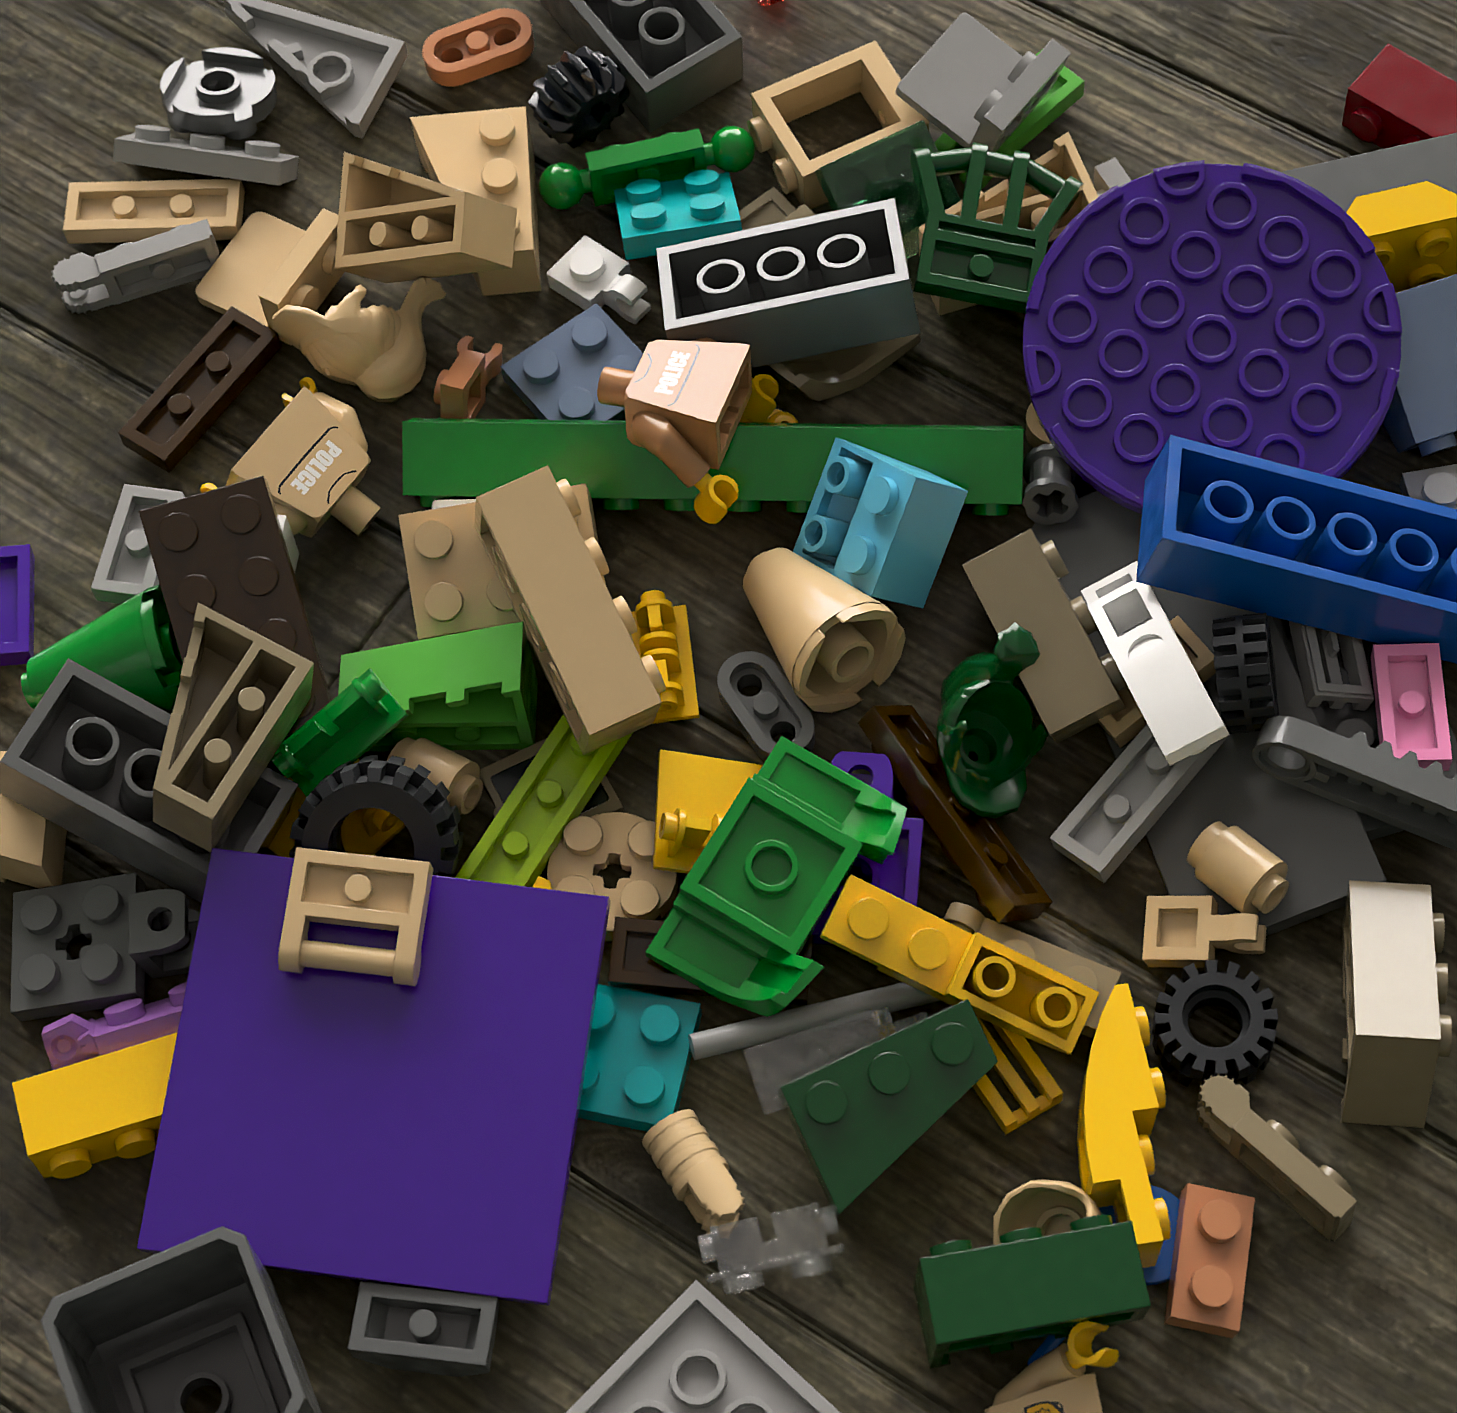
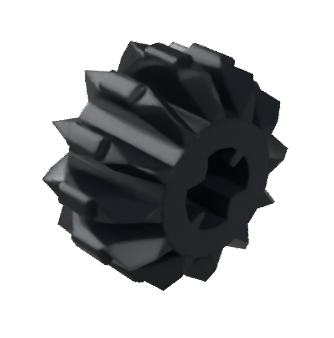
[528,46,630,149]

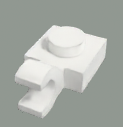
[546,235,651,324]

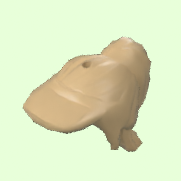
[272,277,446,403]

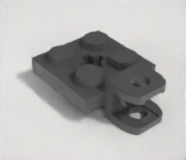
[10,872,200,1022]

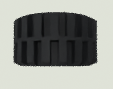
[289,755,463,877]

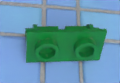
[271,668,409,797]

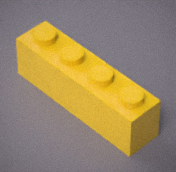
[12,1032,178,1179]

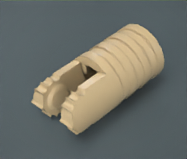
[642,1109,744,1240]

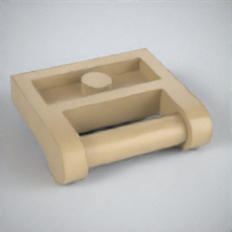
[278,847,433,986]

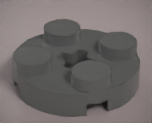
[160,47,277,140]

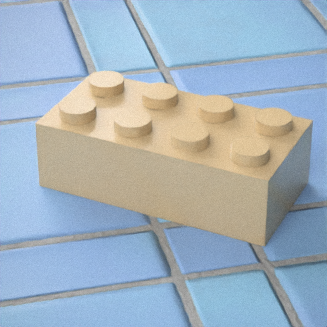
[474,465,666,755]

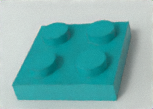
[614,170,742,260]
[578,984,702,1132]

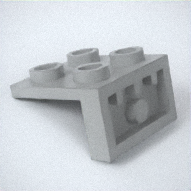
[895,13,1071,152]

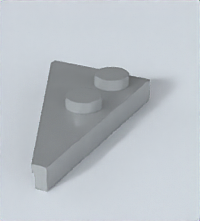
[223,0,408,138]

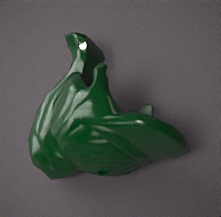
[936,622,1048,818]

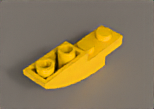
[819,874,1099,1055]
[1077,983,1171,1268]

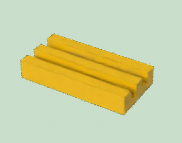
[972,1017,1063,1135]

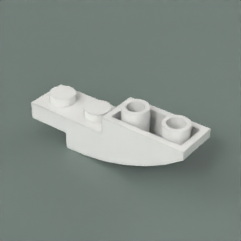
[1081,561,1230,766]

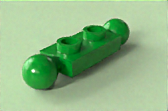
[538,126,755,209]

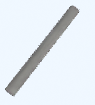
[688,982,940,1060]

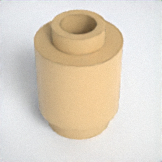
[387,737,483,815]
[1187,821,1289,914]

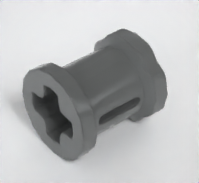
[1023,444,1078,526]

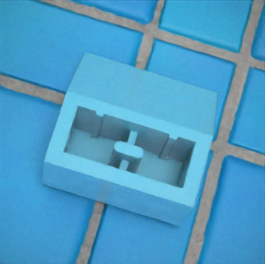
[793,438,968,608]

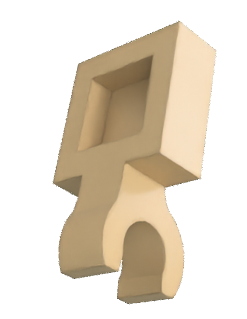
[1142,896,1266,968]

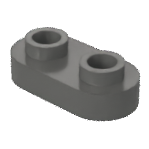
[717,651,815,762]

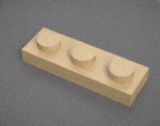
[63,179,245,244]

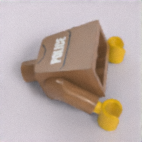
[597,337,779,524]

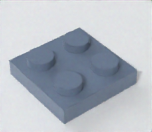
[500,303,643,421]

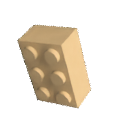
[398,483,605,641]

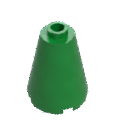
[21,585,183,710]

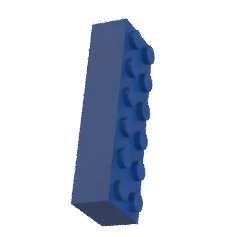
[1136,435,1457,664]

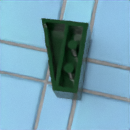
[914,1215,1151,1369]

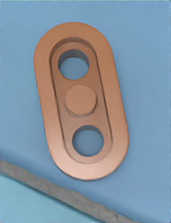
[422,8,534,87]

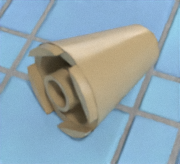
[743,548,906,713]

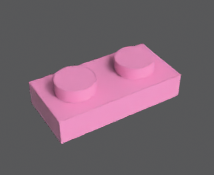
[1370,643,1452,771]

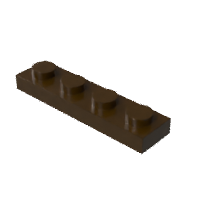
[858,705,1053,923]

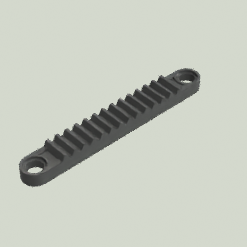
[1252,716,1457,851]

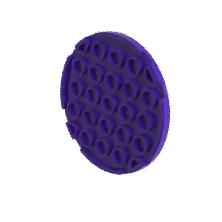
[1023,160,1402,515]

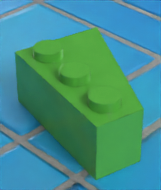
[338,621,538,751]

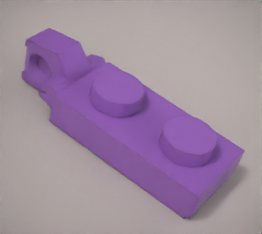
[42,982,187,1070]

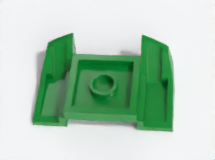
[645,736,907,1017]

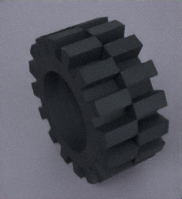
[1152,960,1278,1087]

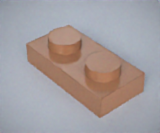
[1164,1183,1255,1338]

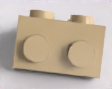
[196,208,344,345]

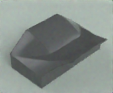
[348,1281,500,1377]

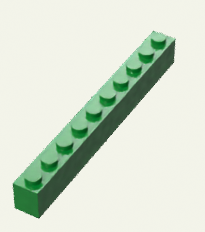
[402,418,1023,515]

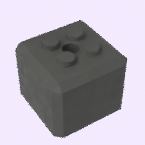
[41,1226,322,1413]

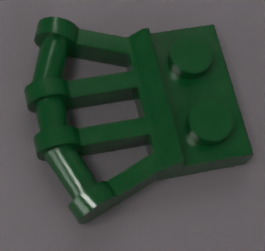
[910,142,1084,314]

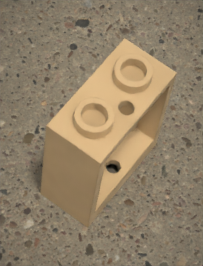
[747,40,929,210]

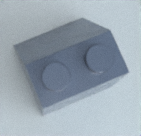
[1383,274,1457,457]

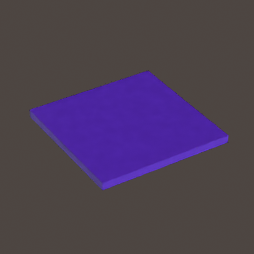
[137,848,611,1306]

